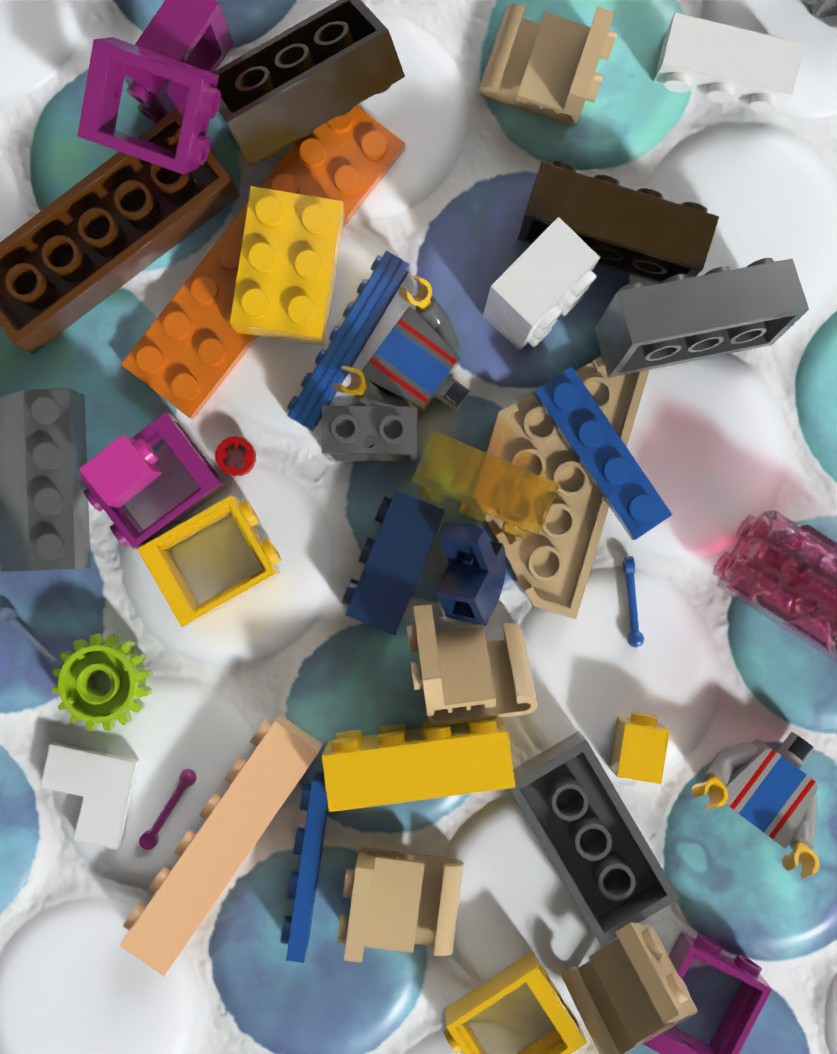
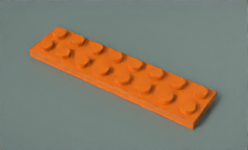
[121,105,405,420]

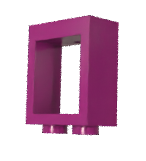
[124,0,234,123]
[77,37,221,175]
[80,412,227,549]
[643,931,772,1054]

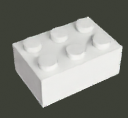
[483,217,600,352]

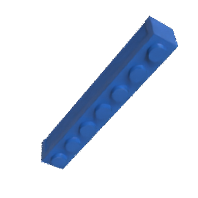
[287,251,410,432]

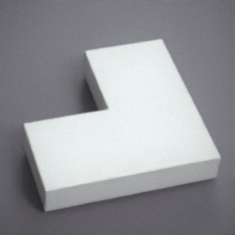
[40,742,140,850]

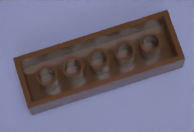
[0,108,240,354]

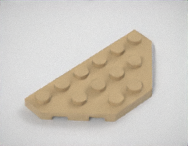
[473,356,649,619]

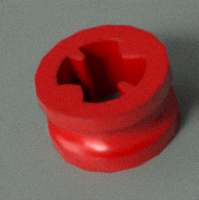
[215,436,256,477]

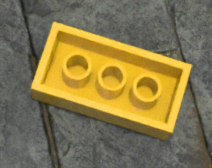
[322,718,516,812]

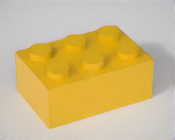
[230,186,344,346]

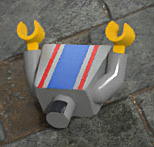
[691,732,819,878]

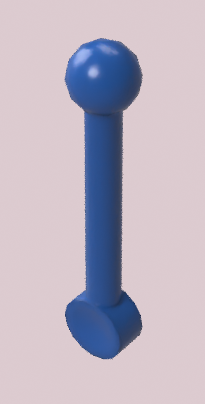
[623,556,644,648]

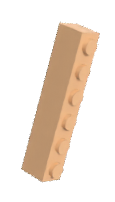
[120,715,323,976]

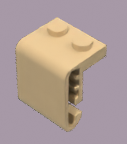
[478,4,618,126]
[407,604,538,726]
[337,848,464,963]
[561,923,698,1054]

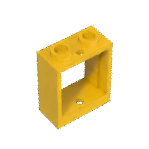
[137,495,282,627]
[443,951,587,1054]

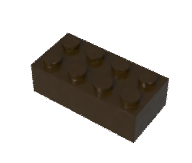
[212,0,405,166]
[517,161,719,284]

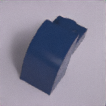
[435,521,506,626]

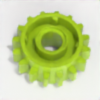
[52,633,153,731]

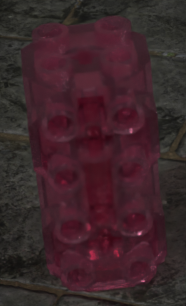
[712,510,837,662]

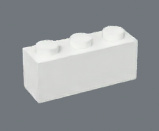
[654,12,805,113]

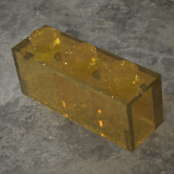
[412,430,560,540]

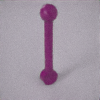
[139,769,197,850]

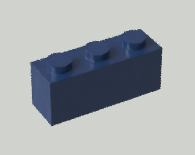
[342,490,445,635]

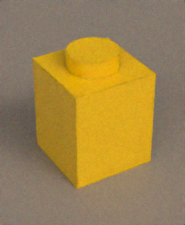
[609,712,670,784]

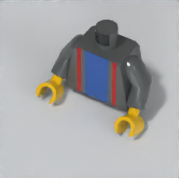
[333,275,470,412]

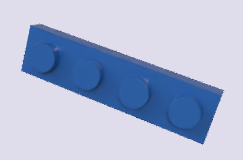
[533,366,672,540]
[280,772,328,963]

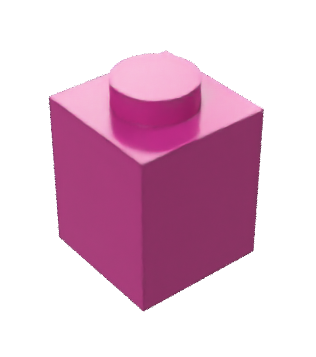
[78,434,162,508]

